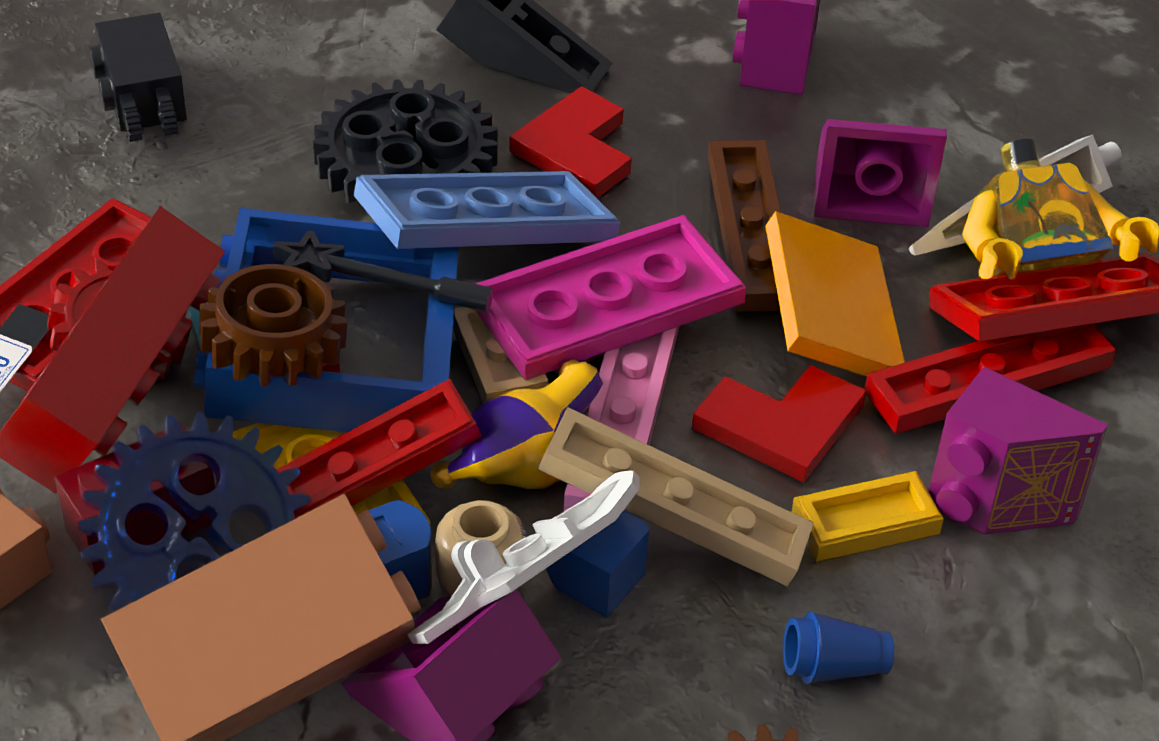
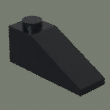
[436,0,613,93]

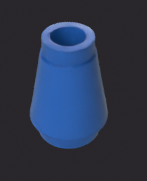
[782,612,894,684]

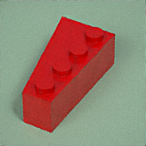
[0,206,225,494]

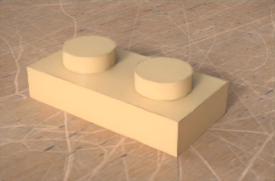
[453,307,548,404]

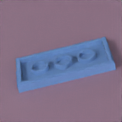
[354,171,621,249]

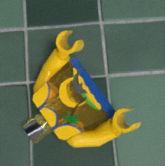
[962,139,1159,280]

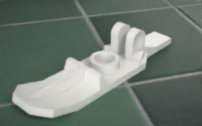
[408,470,640,644]

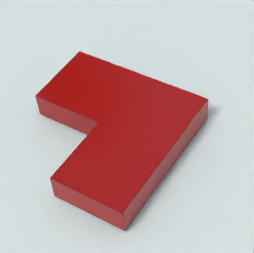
[509,86,632,198]
[691,365,867,483]

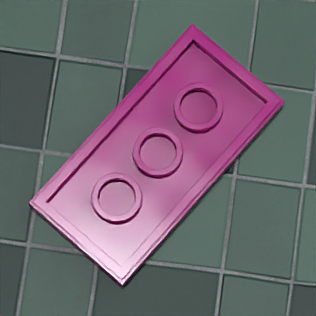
[475,215,747,380]

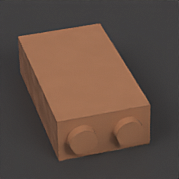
[101,494,421,741]

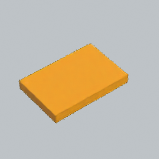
[765,211,905,377]

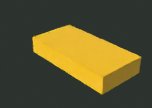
[791,471,943,562]

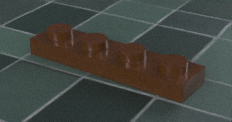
[708,140,781,312]

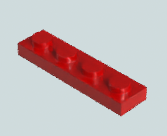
[865,324,1116,434]

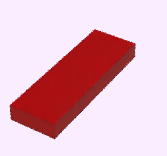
[269,379,482,520]

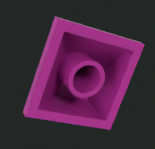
[814,119,947,227]

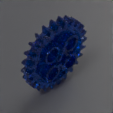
[78,412,311,613]

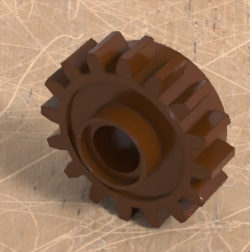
[199,264,348,387]

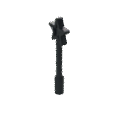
[273,231,494,313]

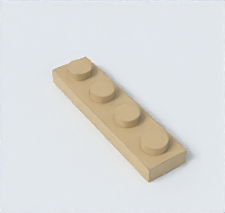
[538,407,814,587]

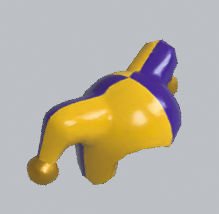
[430,359,603,489]

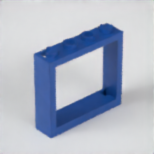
[193,208,459,432]

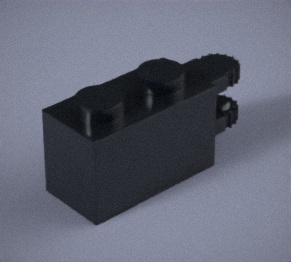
[88,12,187,142]

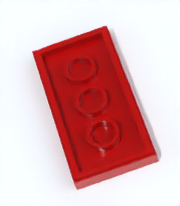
[0,198,151,392]
[929,253,1159,342]

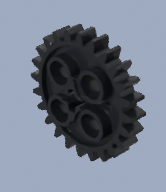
[313,79,498,204]

